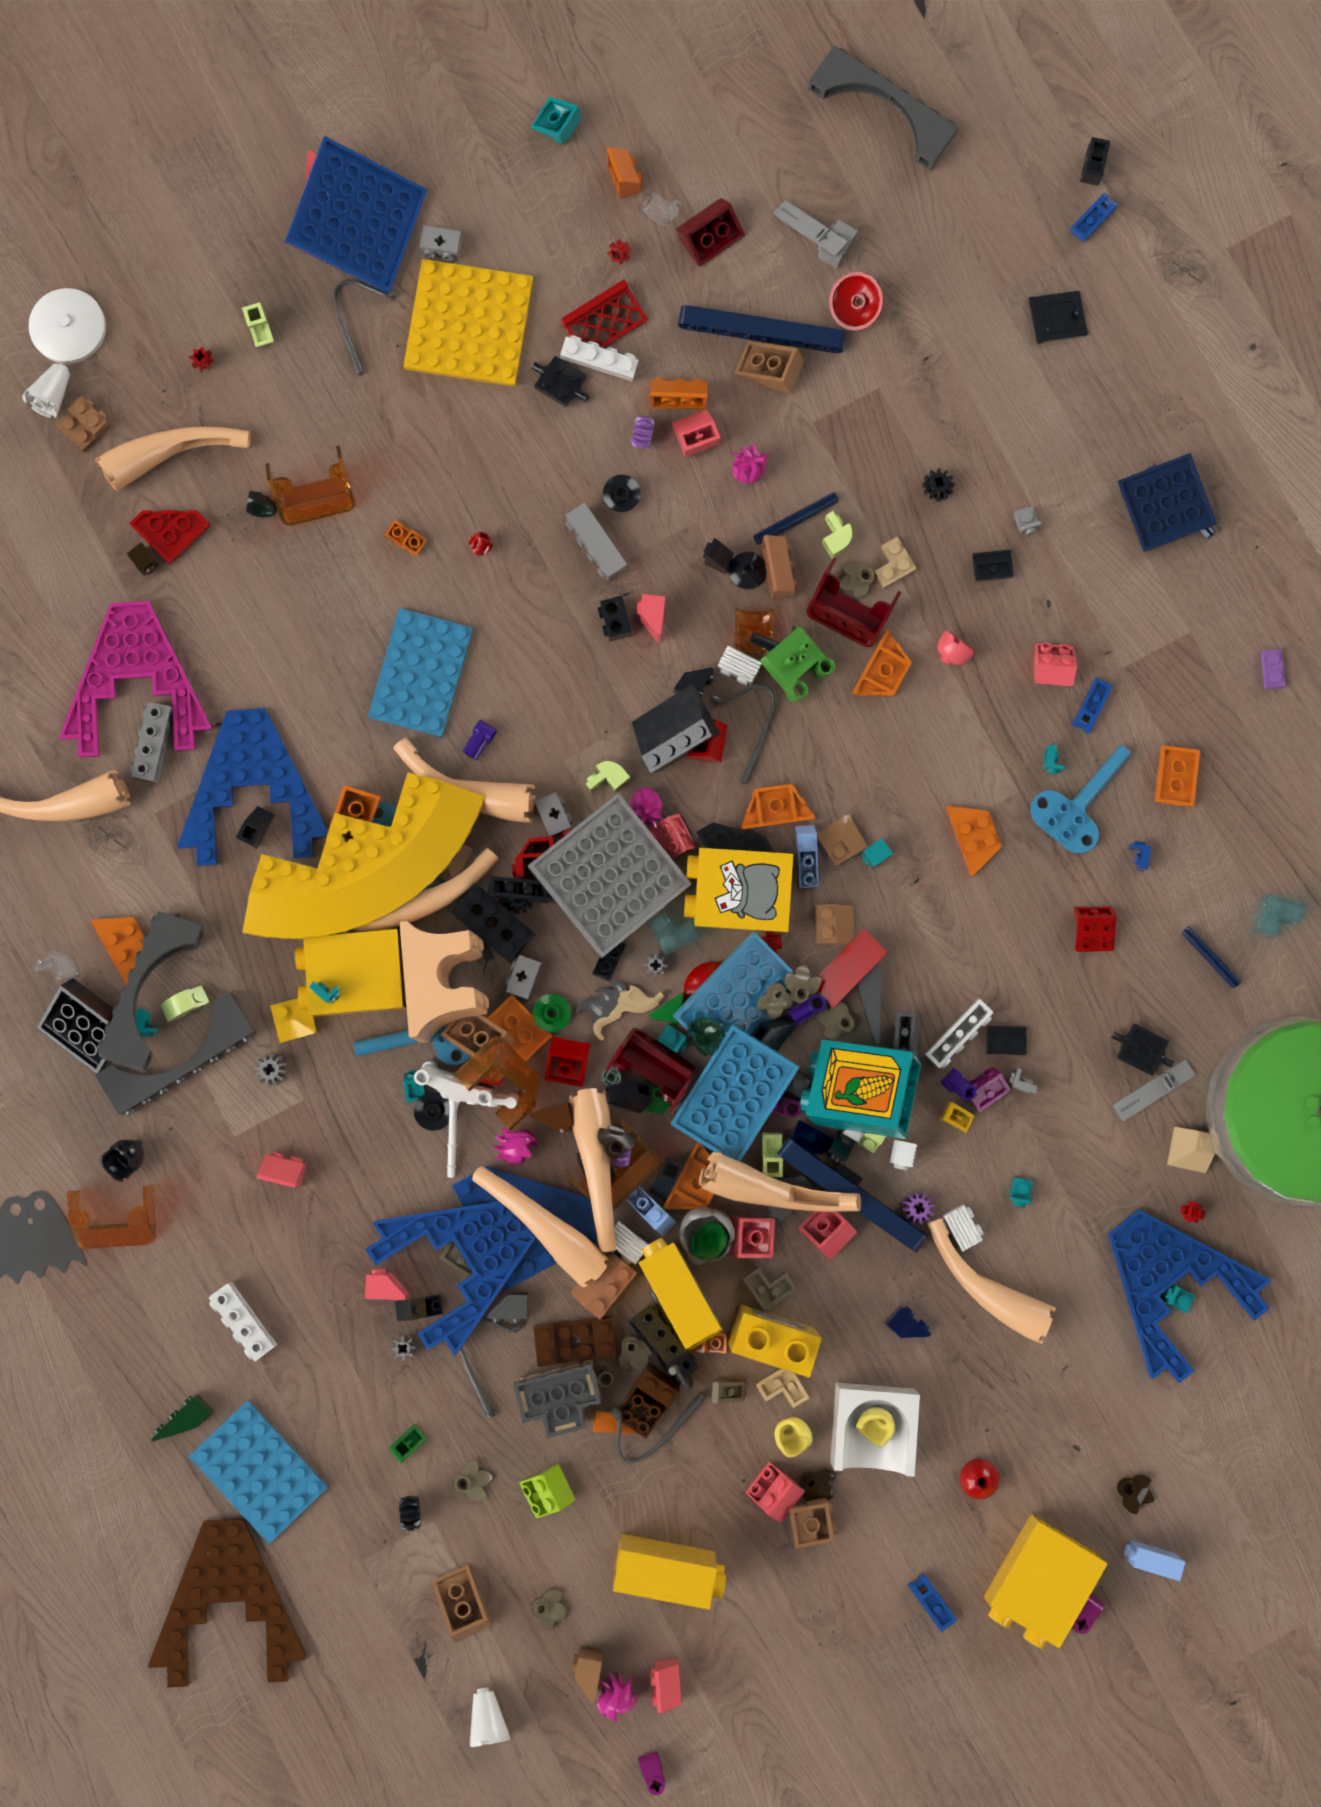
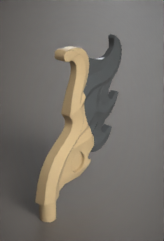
[576,981,665,1041]

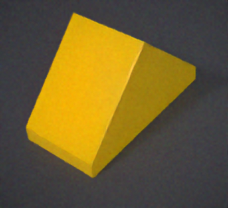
[939,1102,975,1133]

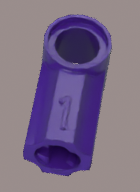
[462,719,497,761]
[787,995,826,1025]
[940,1068,977,1101]

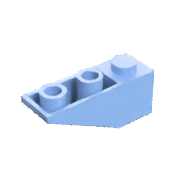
[795,825,819,888]
[618,1178,677,1237]

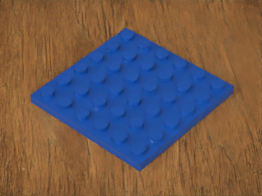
[284,136,427,293]

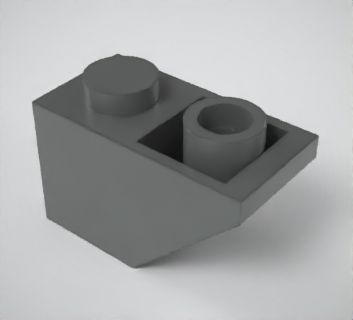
[487,1293,528,1323]

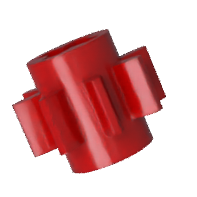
[607,239,632,265]
[189,346,214,372]
[468,532,493,556]
[761,931,782,954]
[1180,1201,1206,1224]

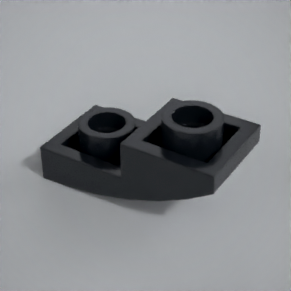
[592,942,626,982]

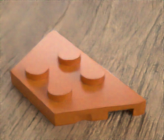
[851,629,912,697]
[741,784,815,830]
[946,806,1001,877]
[91,917,145,985]
[663,1141,714,1209]

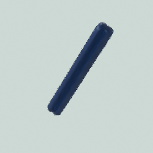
[1182,927,1241,988]

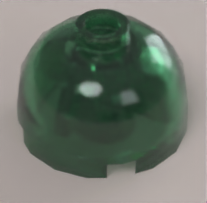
[687,1017,725,1057]

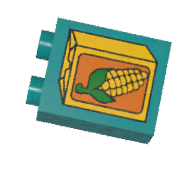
[801,1040,921,1139]

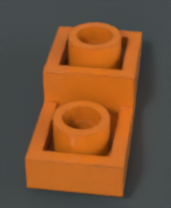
[384,519,427,556]
[686,1333,729,1354]
[593,1411,636,1434]

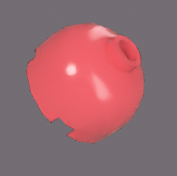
[937,630,976,665]

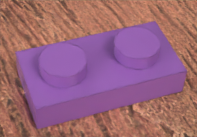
[1260,649,1286,689]

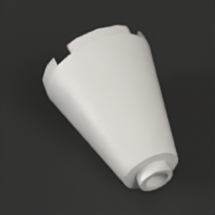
[22,363,70,418]
[470,1687,510,1747]

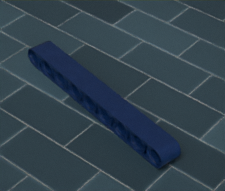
[678,305,846,353]
[777,1137,928,1253]

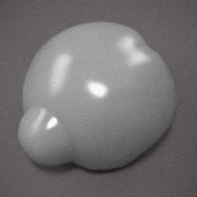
[680,1207,735,1265]

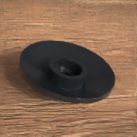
[603,475,641,512]
[729,552,767,589]
[414,1092,450,1131]

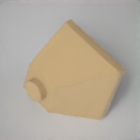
[1167,1127,1218,1173]

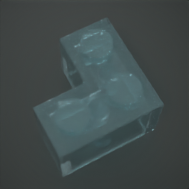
[1252,894,1306,938]
[648,912,700,956]

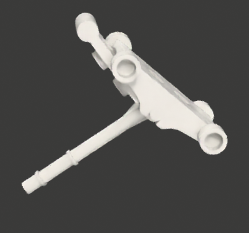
[414,1060,519,1178]

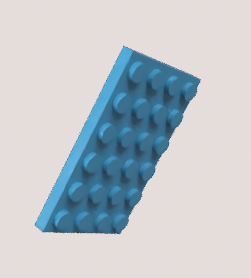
[368,608,473,738]
[672,931,801,1056]
[671,1024,800,1161]
[188,1400,328,1544]

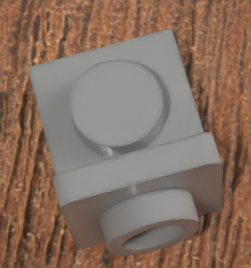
[1013,506,1041,535]
[1008,1068,1038,1094]

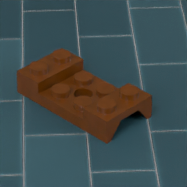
[533,1316,616,1367]

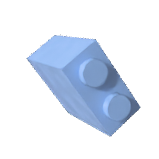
[1124,1539,1185,1581]

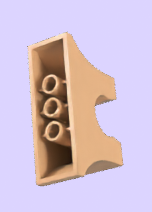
[400,921,489,1043]

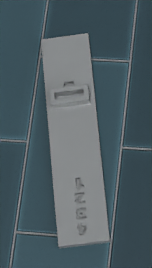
[773,200,848,257]
[1112,1059,1196,1122]

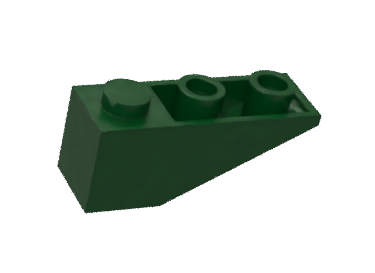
[151,1394,214,1442]

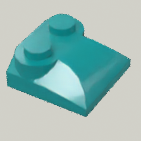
[531,97,581,144]

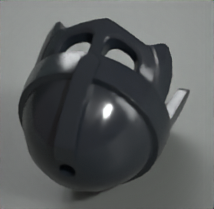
[100,1139,144,1182]

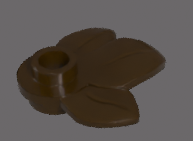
[598,1120,636,1159]
[800,1469,836,1501]
[1117,1474,1154,1514]

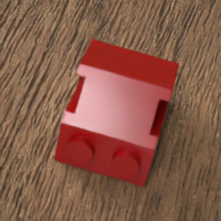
[512,836,555,879]

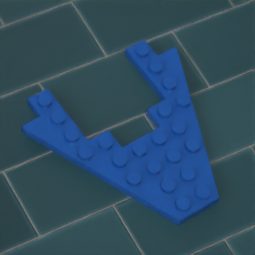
[178,708,328,866]
[366,1201,536,1355]
[1107,1209,1271,1383]

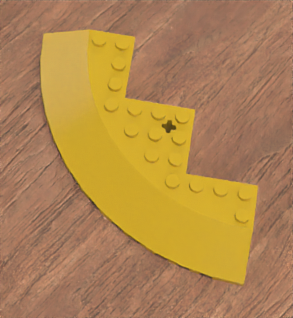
[243,772,485,939]

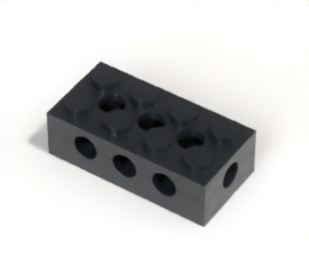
[450,883,536,964]

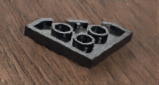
[696,823,775,853]

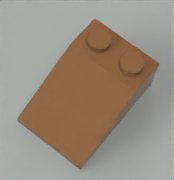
[734,341,804,393]
[441,1015,515,1072]
[431,1564,492,1642]

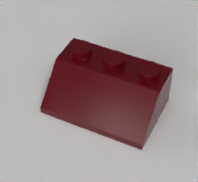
[675,198,745,267]

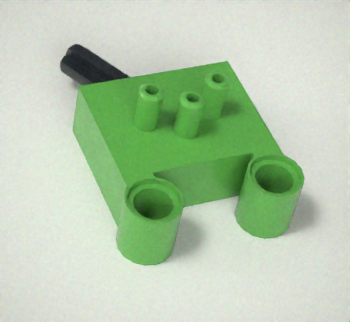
[750,626,835,702]

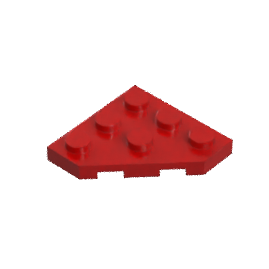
[129,510,211,564]

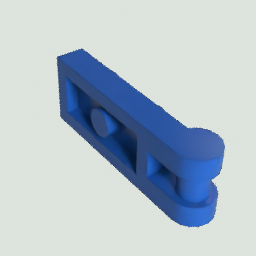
[1069,192,1119,243]
[1072,677,1113,734]
[907,1573,957,1632]

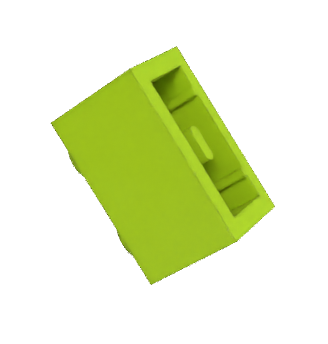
[519,1464,576,1519]

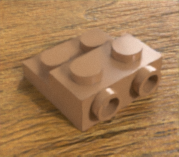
[56,396,111,453]
[788,1498,836,1549]

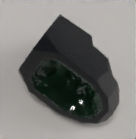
[246,491,278,518]

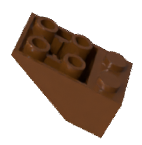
[613,1362,681,1439]

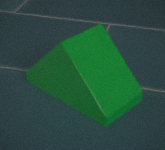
[648,994,683,1024]
[388,1424,427,1463]

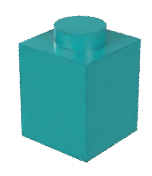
[861,838,893,869]

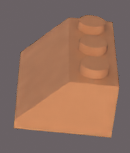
[762,535,798,600]
[570,1251,637,1320]

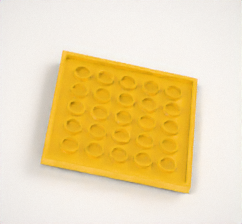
[403,259,533,387]

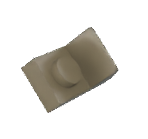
[712,1379,745,1403]

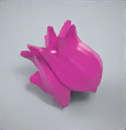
[732,443,770,484]
[629,787,663,828]
[494,1127,539,1166]
[597,1672,640,1723]

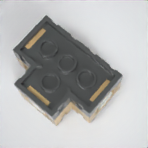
[513,1360,602,1438]

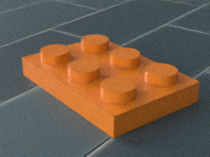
[1154,745,1200,808]
[487,994,552,1063]

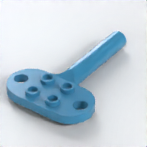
[1030,745,1132,854]
[353,1023,470,1065]

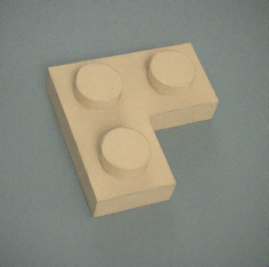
[874,537,917,589]
[755,1368,809,1408]

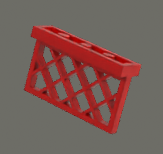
[560,279,648,348]

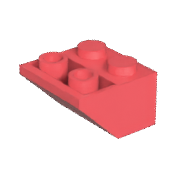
[671,410,721,458]
[1033,643,1077,686]
[745,1461,805,1523]
[651,1659,682,1713]

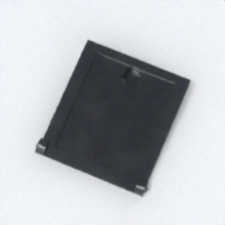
[1028,291,1088,344]

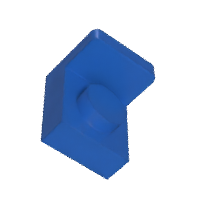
[1128,841,1151,871]

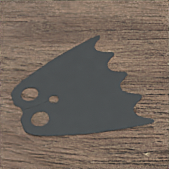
[0,1191,87,1284]

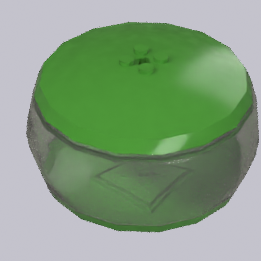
[1204,1014,1321,1209]

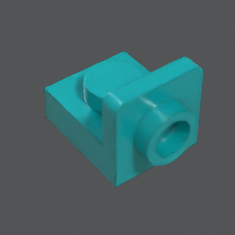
[1042,744,1065,775]
[309,981,342,1004]
[136,1009,159,1036]
[657,1024,688,1053]
[403,1070,425,1102]
[1009,1177,1034,1208]
[1164,1284,1195,1313]

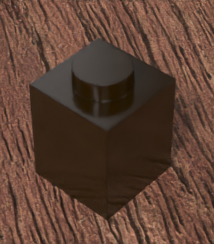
[126,542,159,576]

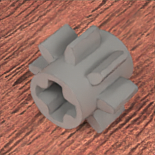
[643,953,668,978]
[391,1335,416,1361]

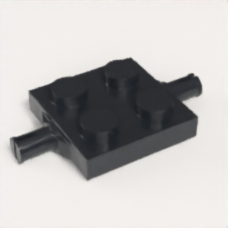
[531,356,590,407]
[1111,1023,1175,1076]

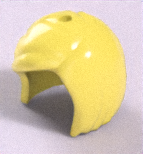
[856,1407,895,1448]
[774,1417,813,1458]

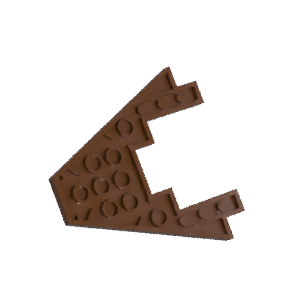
[148,1519,307,1688]

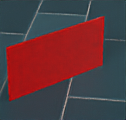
[817,929,888,1008]

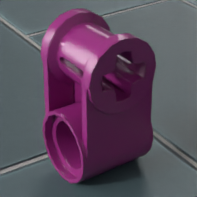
[771,1096,801,1118]
[1072,1594,1104,1634]
[638,1751,665,1795]

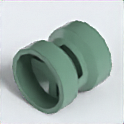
[602,1068,621,1086]

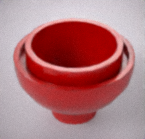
[959,1459,999,1500]

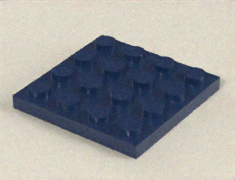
[1117,453,1217,553]

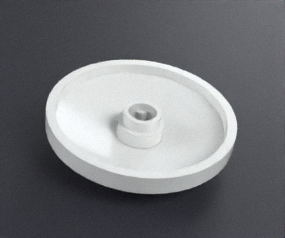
[29,288,106,364]

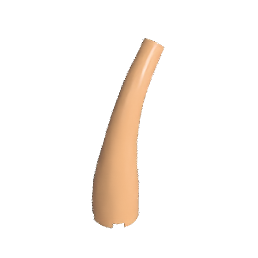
[94,426,251,492]
[393,738,536,823]
[0,770,131,821]
[355,848,499,932]
[569,1088,616,1252]
[699,1152,861,1212]
[472,1166,609,1287]
[927,1217,1056,1344]

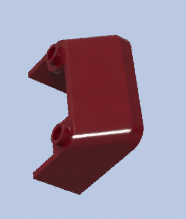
[806,557,901,647]
[605,1028,698,1112]

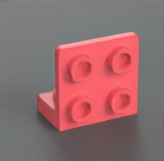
[648,814,697,859]

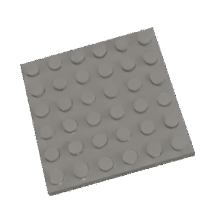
[528,793,691,958]

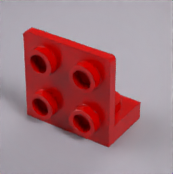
[1073,906,1117,952]

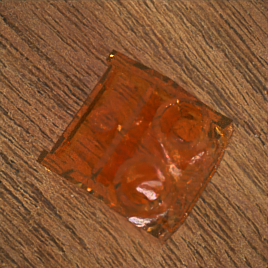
[734,608,774,654]

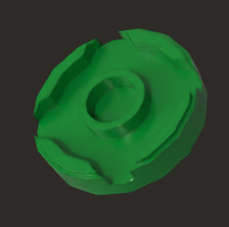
[691,1222,727,1261]

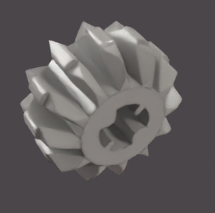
[254,1053,288,1086]

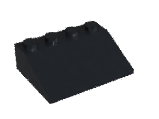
[632,684,721,773]
[36,978,114,1074]

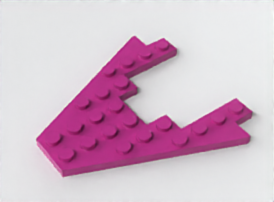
[59,601,212,758]

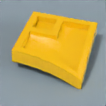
[270,998,317,1043]

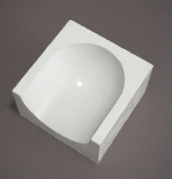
[830,1382,920,1477]

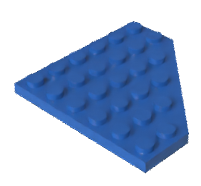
[452,1167,598,1290]

